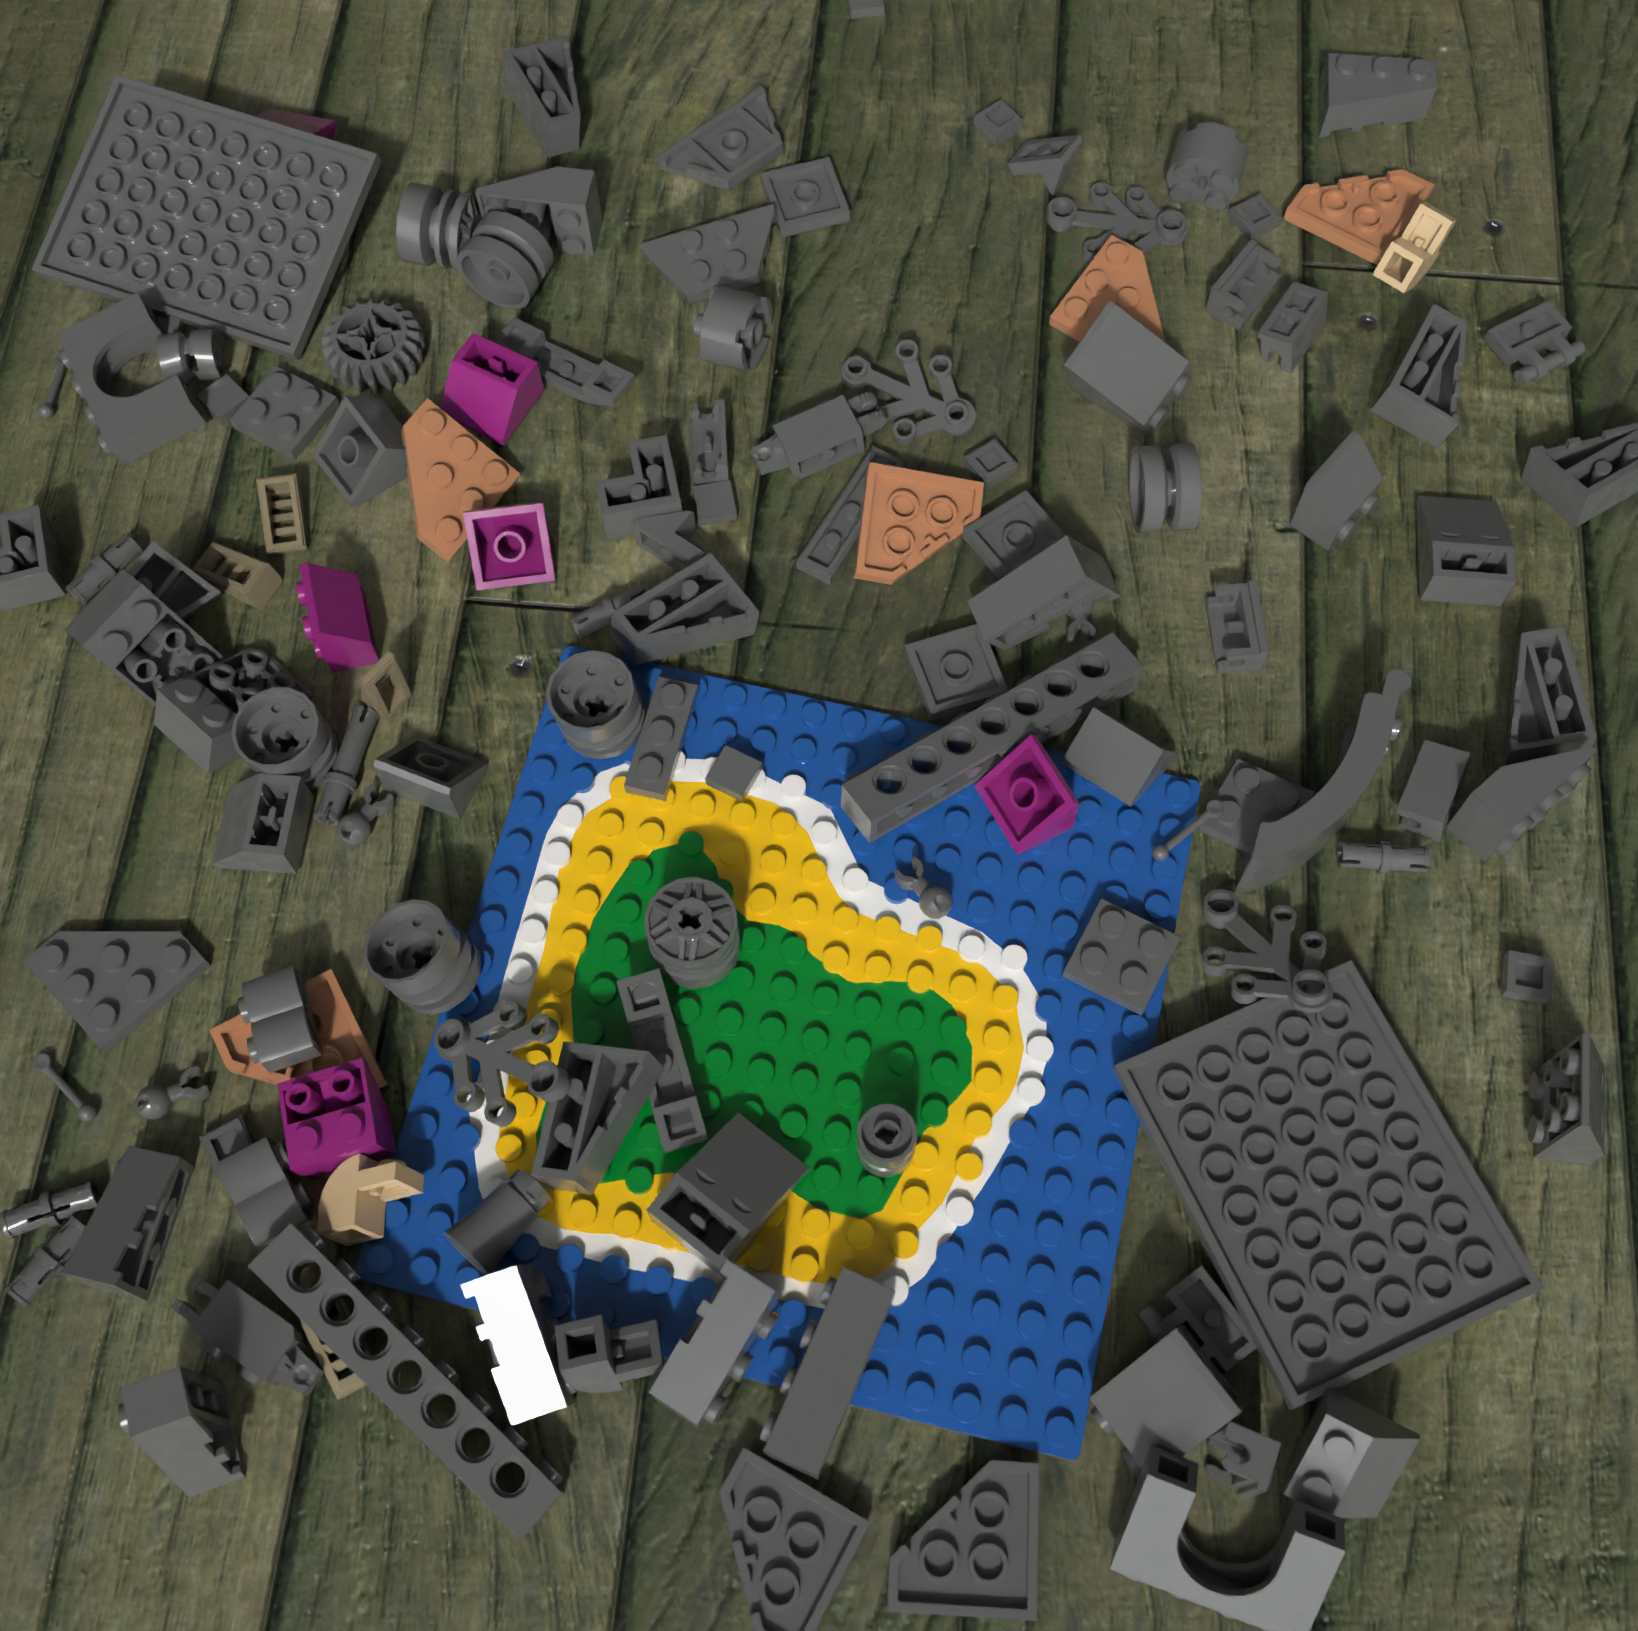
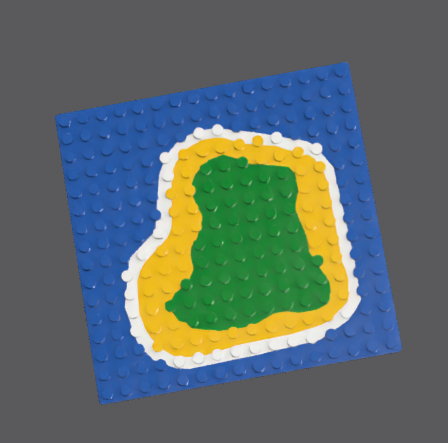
[355,646,1201,1461]

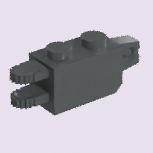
[751,392,887,479]
[171,1274,324,1396]

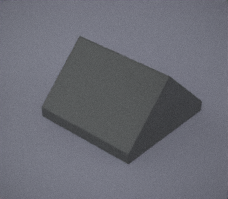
[1062,707,1178,807]
[373,735,488,819]

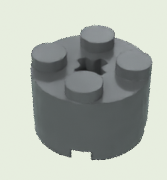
[1166,122,1249,211]
[694,285,772,372]

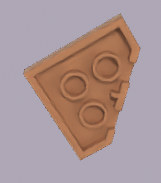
[1284,169,1435,266]
[1049,235,1166,343]
[401,398,520,563]
[853,462,984,585]
[209,969,388,1089]

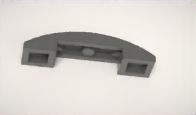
[493,317,636,406]
[616,969,708,1153]

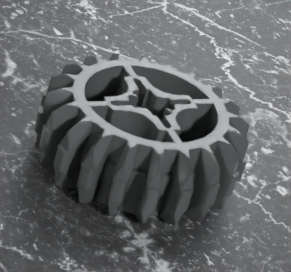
[321,297,425,395]

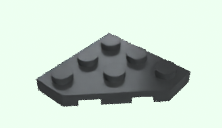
[23,931,211,1054]
[719,1447,871,1631]
[887,1460,1039,1621]

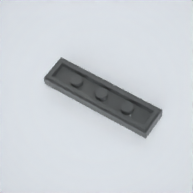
[796,446,907,585]

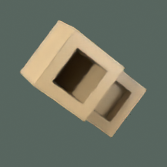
[1372,201,1457,293]
[317,1153,424,1246]

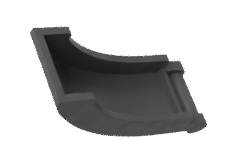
[1235,669,1411,893]

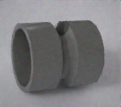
[157,328,225,383]
[857,1104,917,1177]

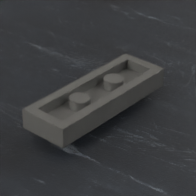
[624,676,699,801]

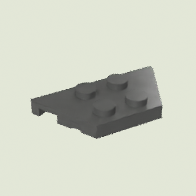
[656,86,783,191]
[639,204,777,304]

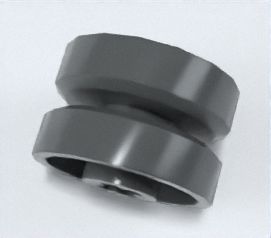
[456,211,554,310]
[1129,442,1202,533]

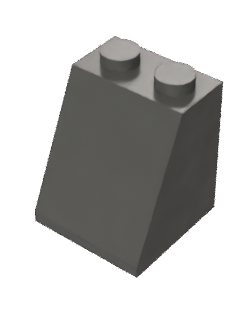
[1064,301,1193,437]
[1089,1325,1245,1475]

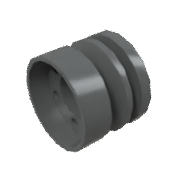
[396,183,482,272]
[546,650,646,760]
[231,687,341,791]
[644,877,741,989]
[363,899,481,1015]

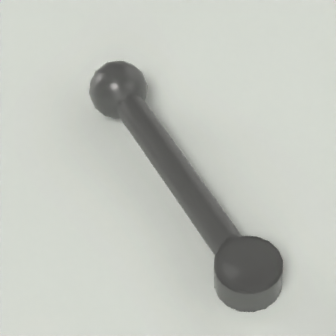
[38,354,67,418]
[1152,800,1224,861]
[33,1053,97,1121]

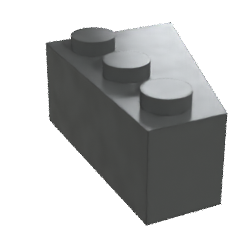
[1370,304,1467,448]

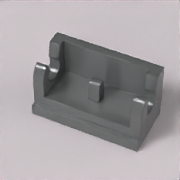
[1205,239,1281,331]
[1258,281,1328,373]
[688,399,729,491]
[1205,580,1269,674]
[1396,739,1471,842]
[1205,1421,1281,1498]

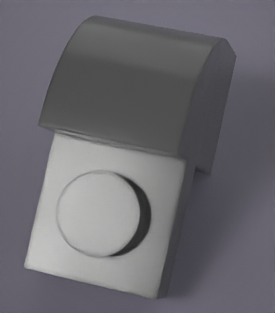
[555,1315,665,1393]

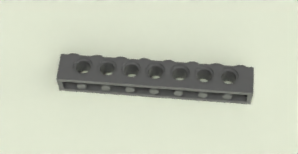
[841,632,1143,843]
[248,1223,565,1540]

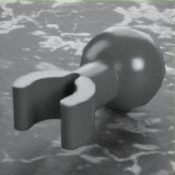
[1066,601,1096,646]
[337,784,395,846]
[894,857,953,919]
[135,1066,211,1120]

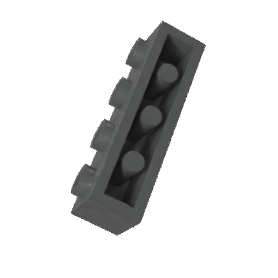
[760,1267,896,1479]

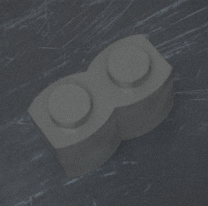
[237,966,322,1073]
[215,1137,314,1246]

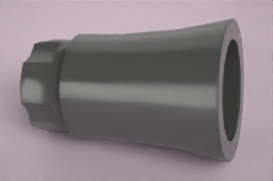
[443,1169,551,1276]

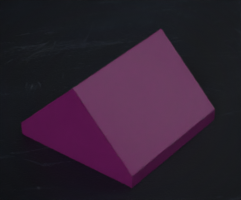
[463,501,556,590]
[974,735,1080,854]

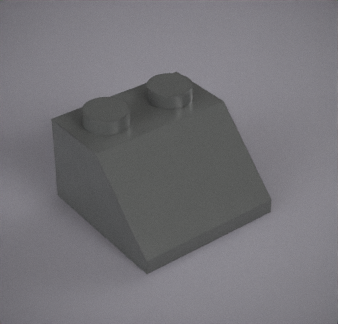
[312,396,408,507]
[1290,430,1383,551]
[1284,1388,1420,1518]

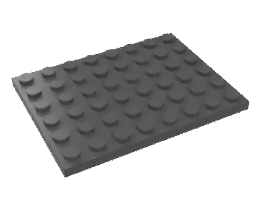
[31,74,382,361]
[1113,960,1544,1411]

